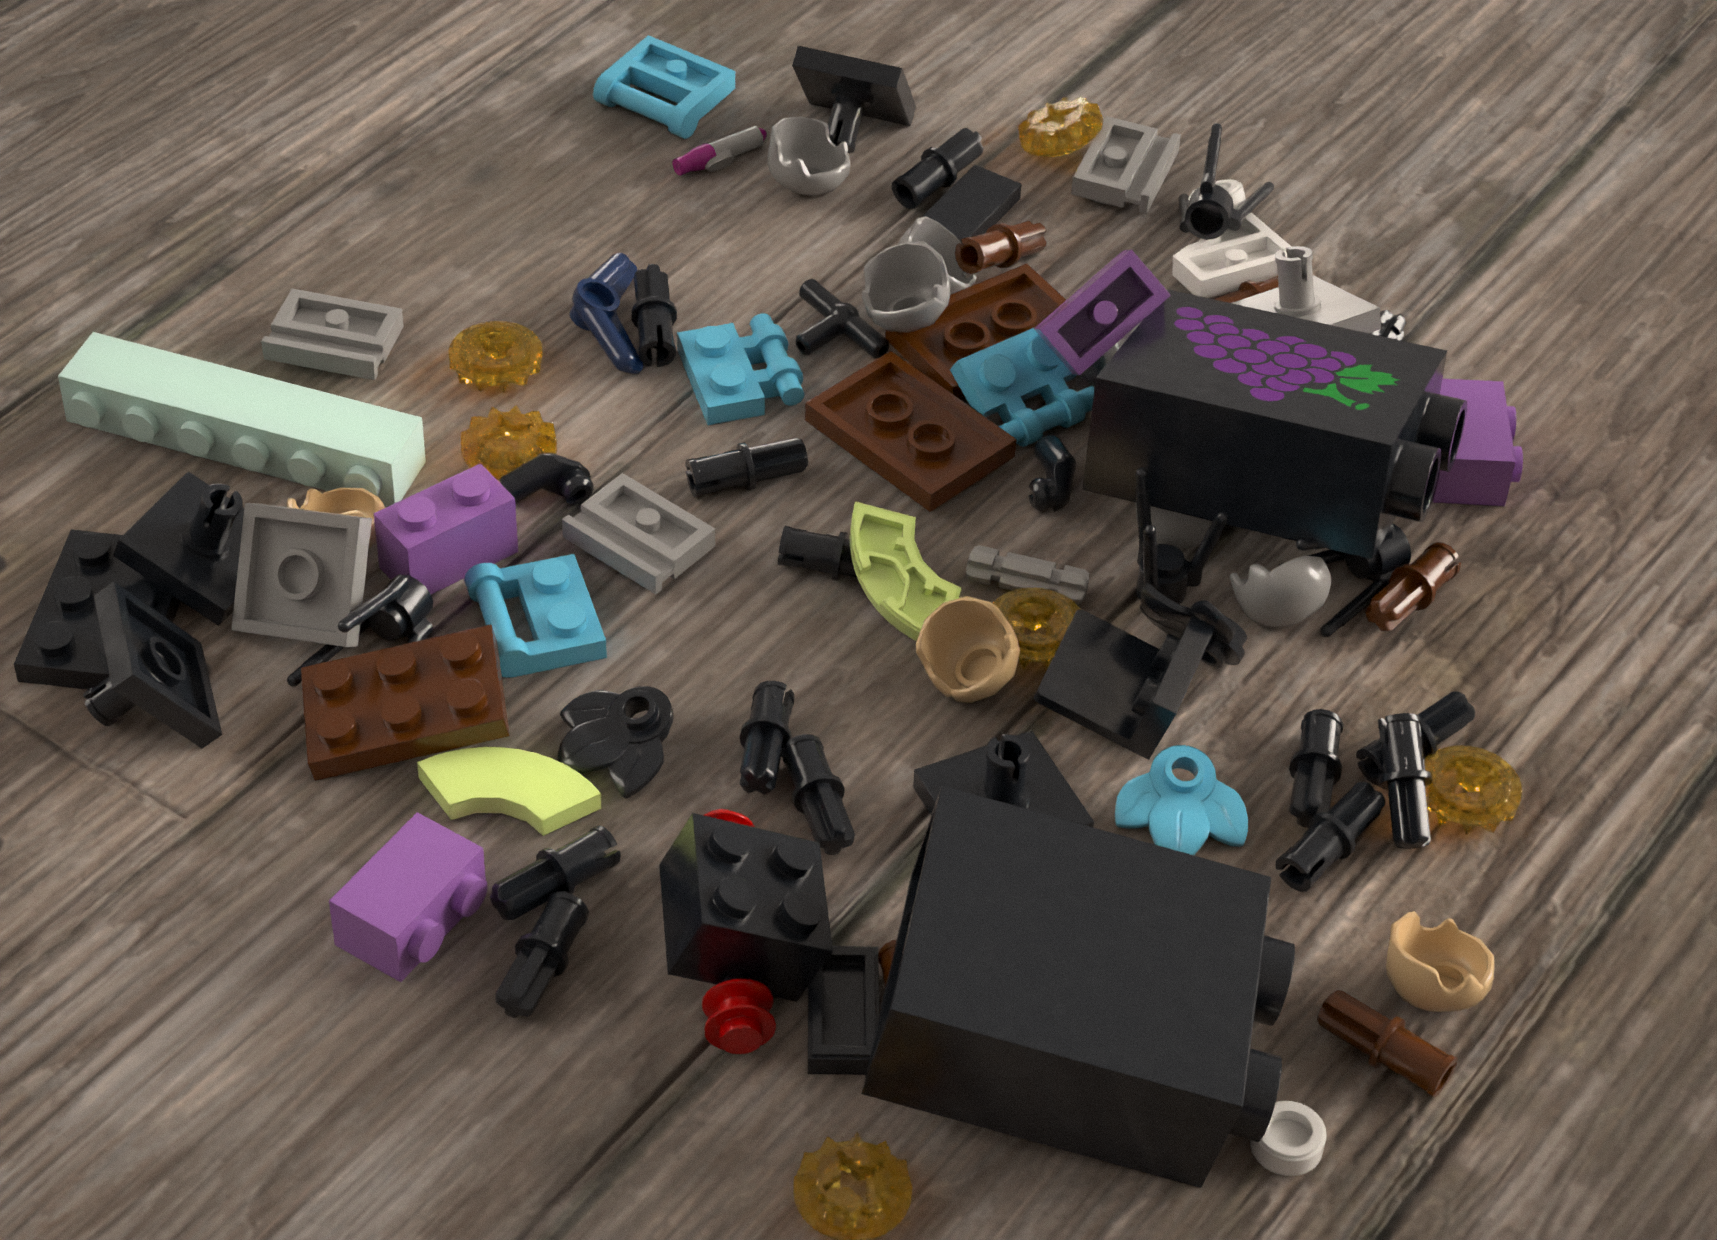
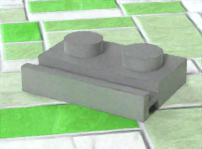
[1071,116,1181,214]
[261,288,404,380]
[562,473,715,594]

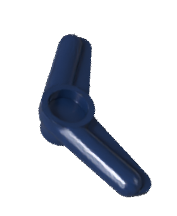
[569,253,644,375]

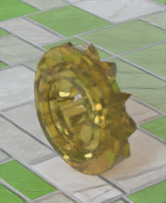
[1018,97,1103,157]
[448,321,543,392]
[461,405,557,480]
[992,587,1080,669]
[1425,745,1523,835]
[793,1132,913,1240]

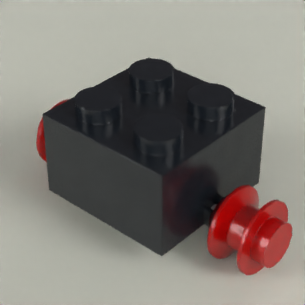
[659,809,833,1054]

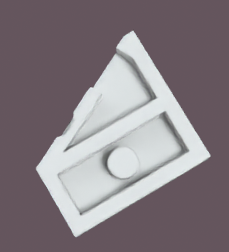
[1173,213,1292,299]

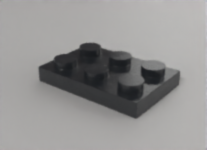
[14,529,181,690]

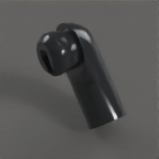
[1029,435,1076,512]
[498,453,594,505]

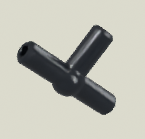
[795,279,890,359]

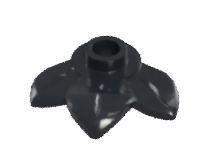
[1140,583,1247,668]
[557,686,674,798]

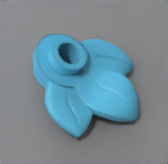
[1115,745,1248,855]

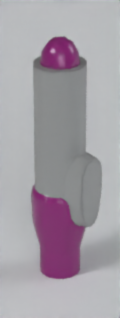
[672,126,767,176]

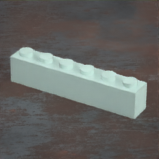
[58,332,426,507]

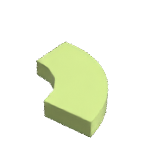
[850,501,961,641]
[417,747,601,836]

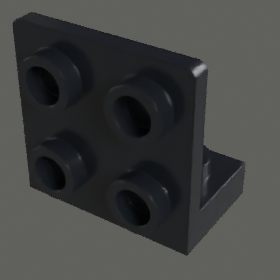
[1034,609,1215,760]

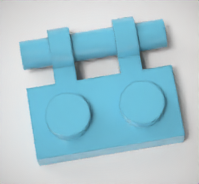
[677,314,805,425]
[950,328,1095,447]

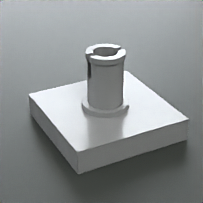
[1233,246,1381,333]
[231,503,372,647]

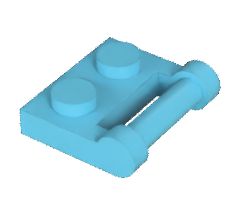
[593,35,735,139]
[464,554,607,678]

